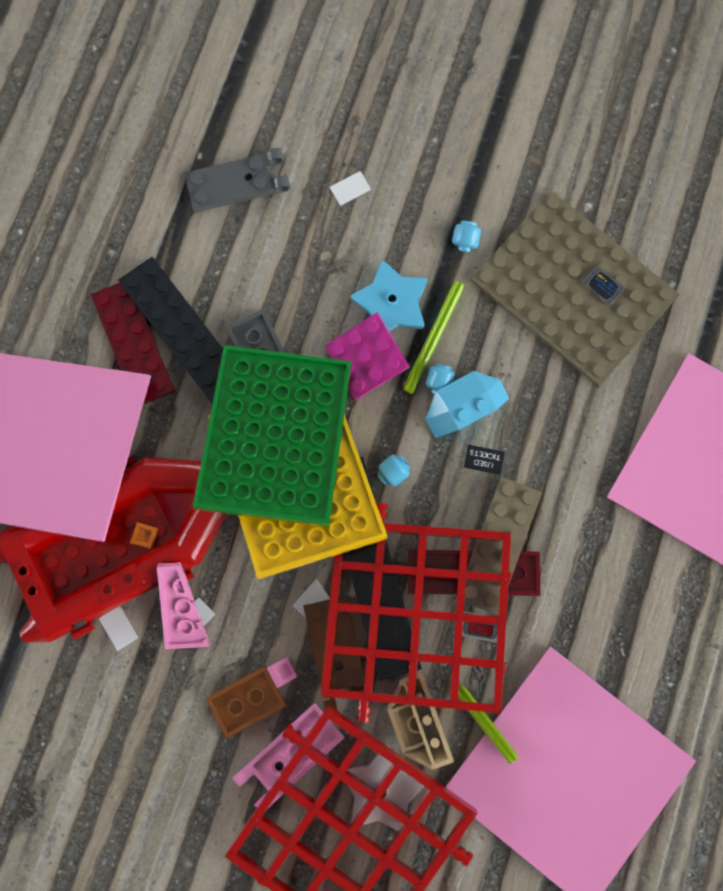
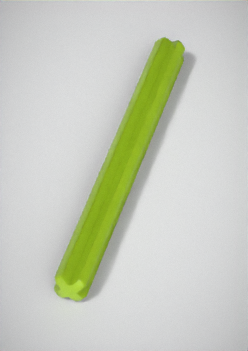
[403,281,464,394]

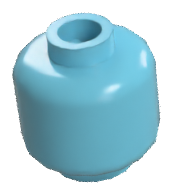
[452,221,481,253]
[426,363,456,394]
[378,454,411,486]

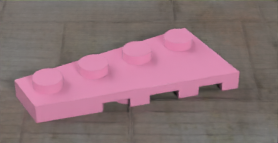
[157,563,210,649]

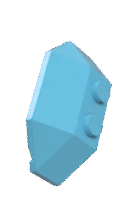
[425,371,509,438]

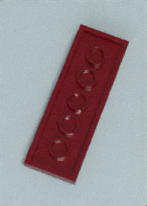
[91,283,176,405]
[408,549,541,596]

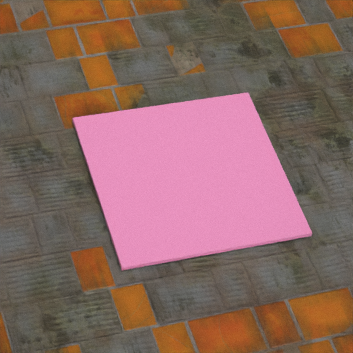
[0,353,151,542]
[606,354,723,566]
[445,646,696,891]

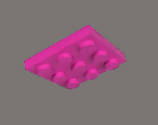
[325,312,410,400]

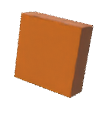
[130,522,159,549]

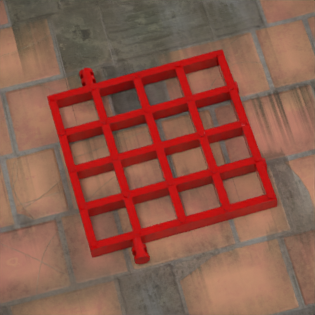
[321,503,511,722]
[224,704,477,891]

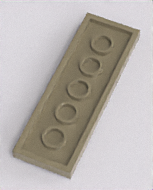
[455,477,542,616]

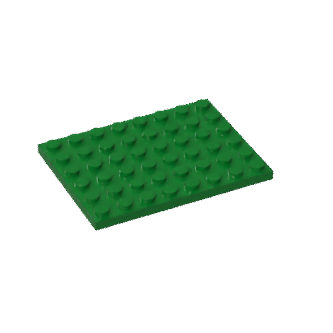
[193,345,352,527]

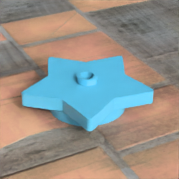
[351,261,428,331]

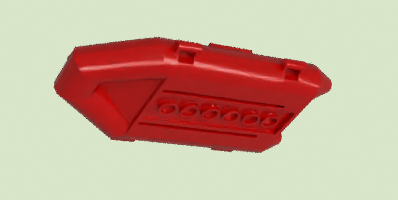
[0,455,228,643]

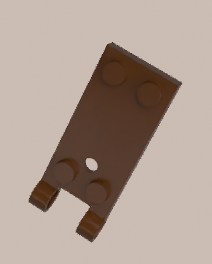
[303,596,370,711]

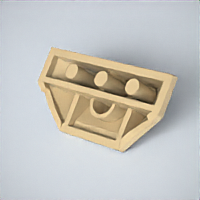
[387,672,454,770]

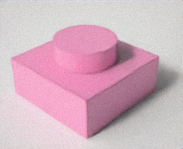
[267,657,297,688]

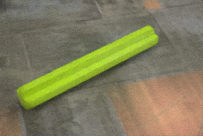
[458,685,518,764]

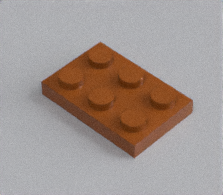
[206,665,287,739]

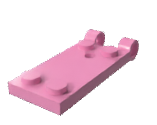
[232,702,345,809]

